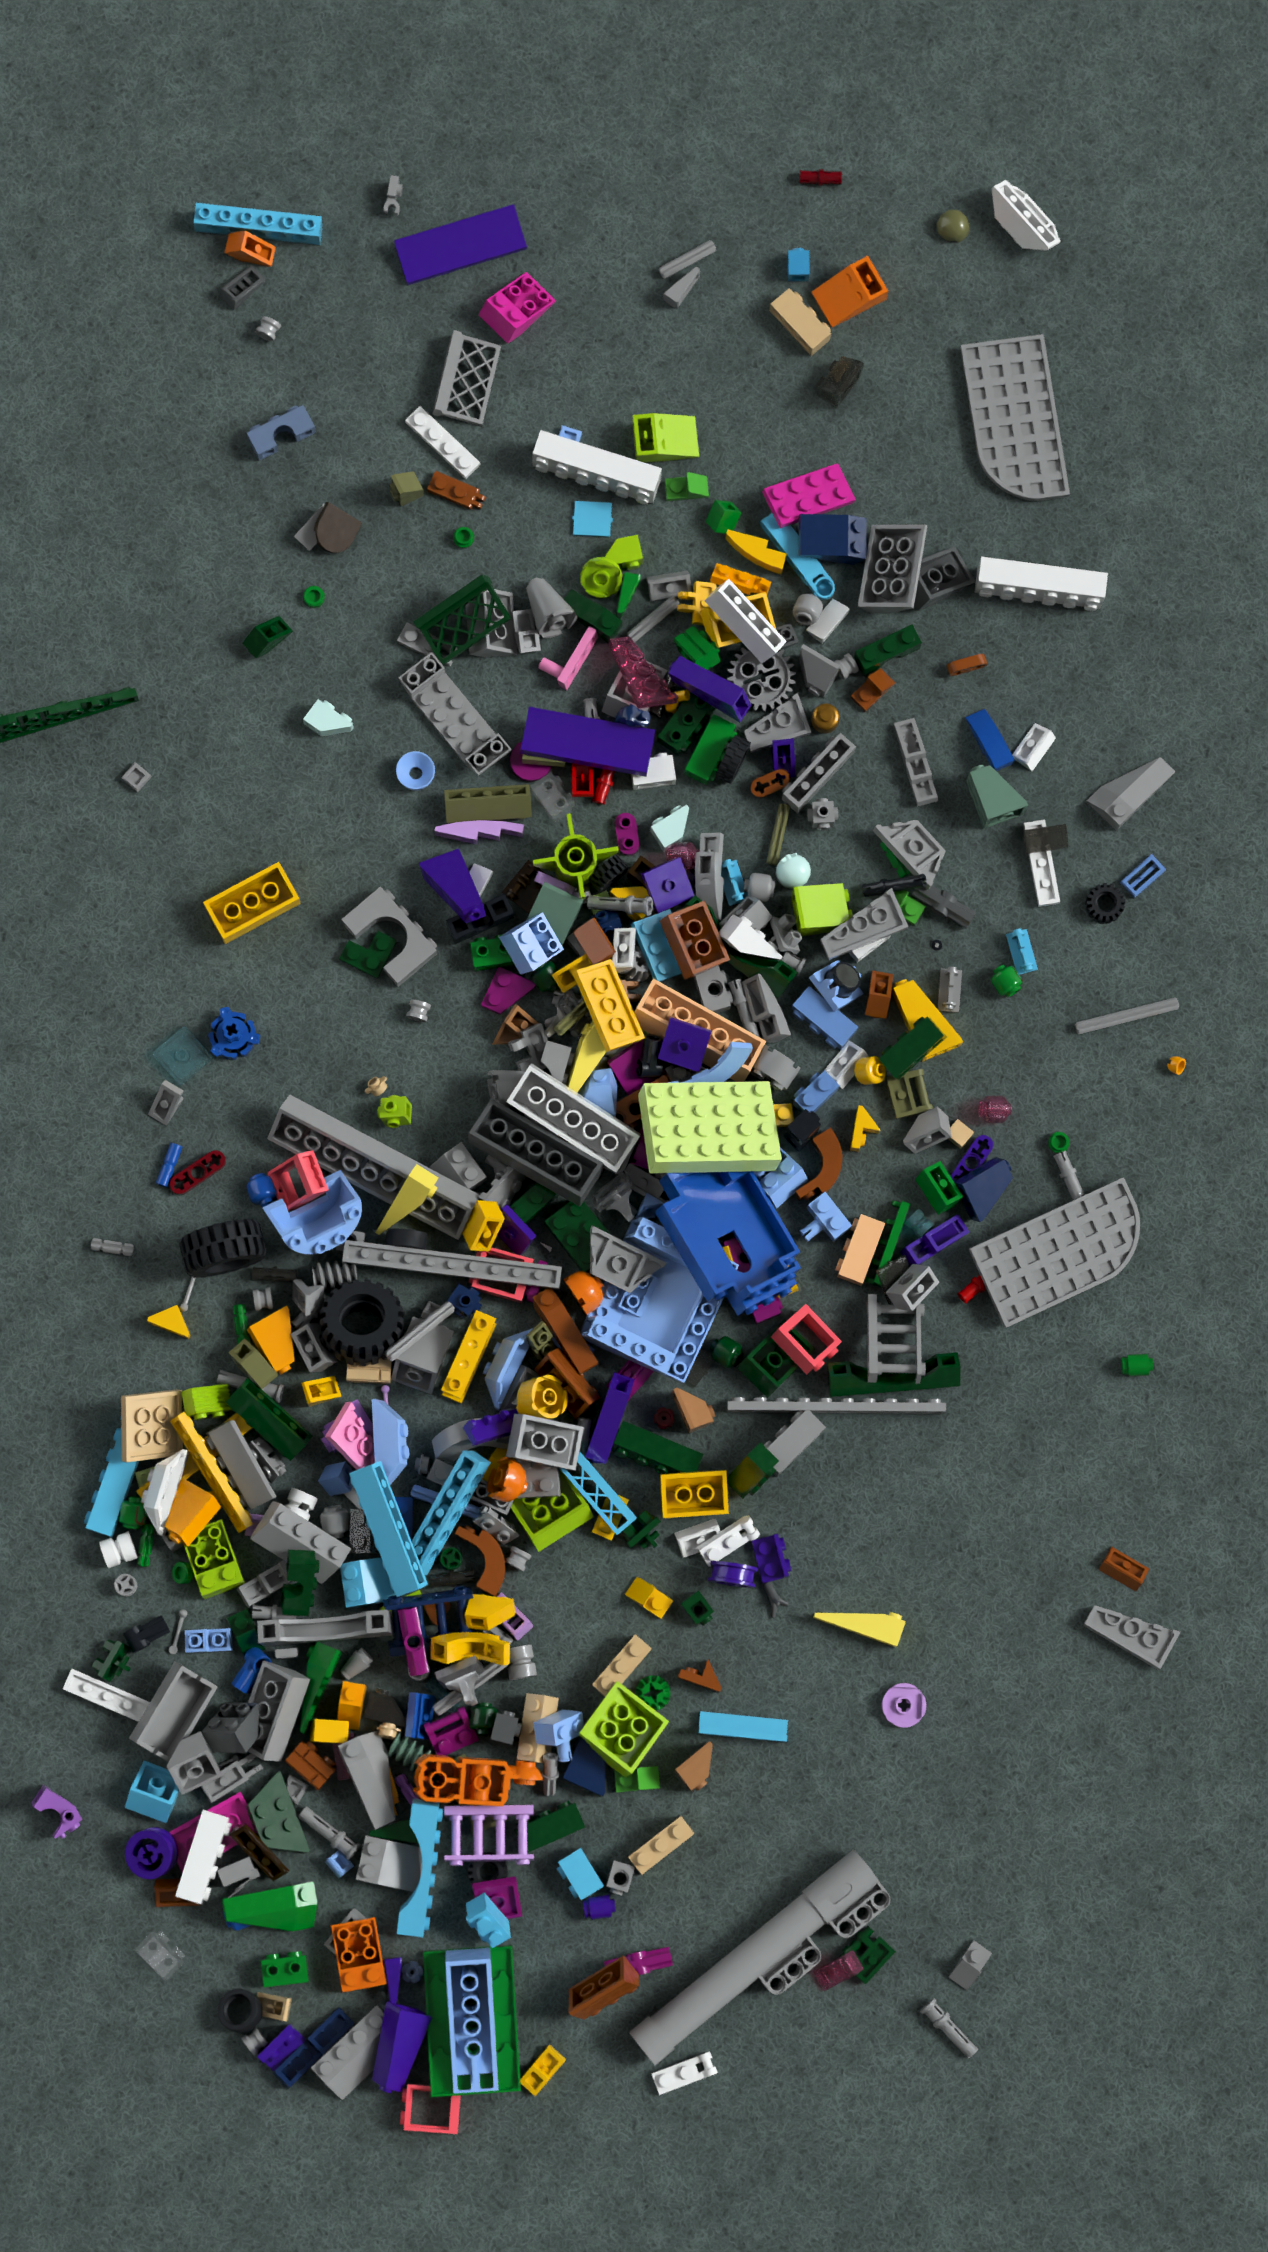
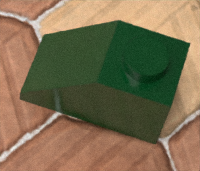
[243,616,293,658]

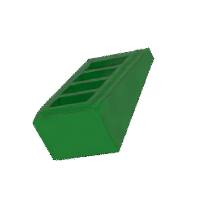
[616,572,641,619]

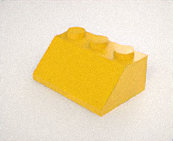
[700,592,776,648]
[660,1470,729,1518]

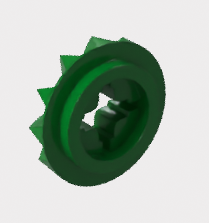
[635,1676,671,1711]

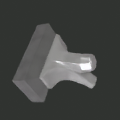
[435,1655,485,1706]

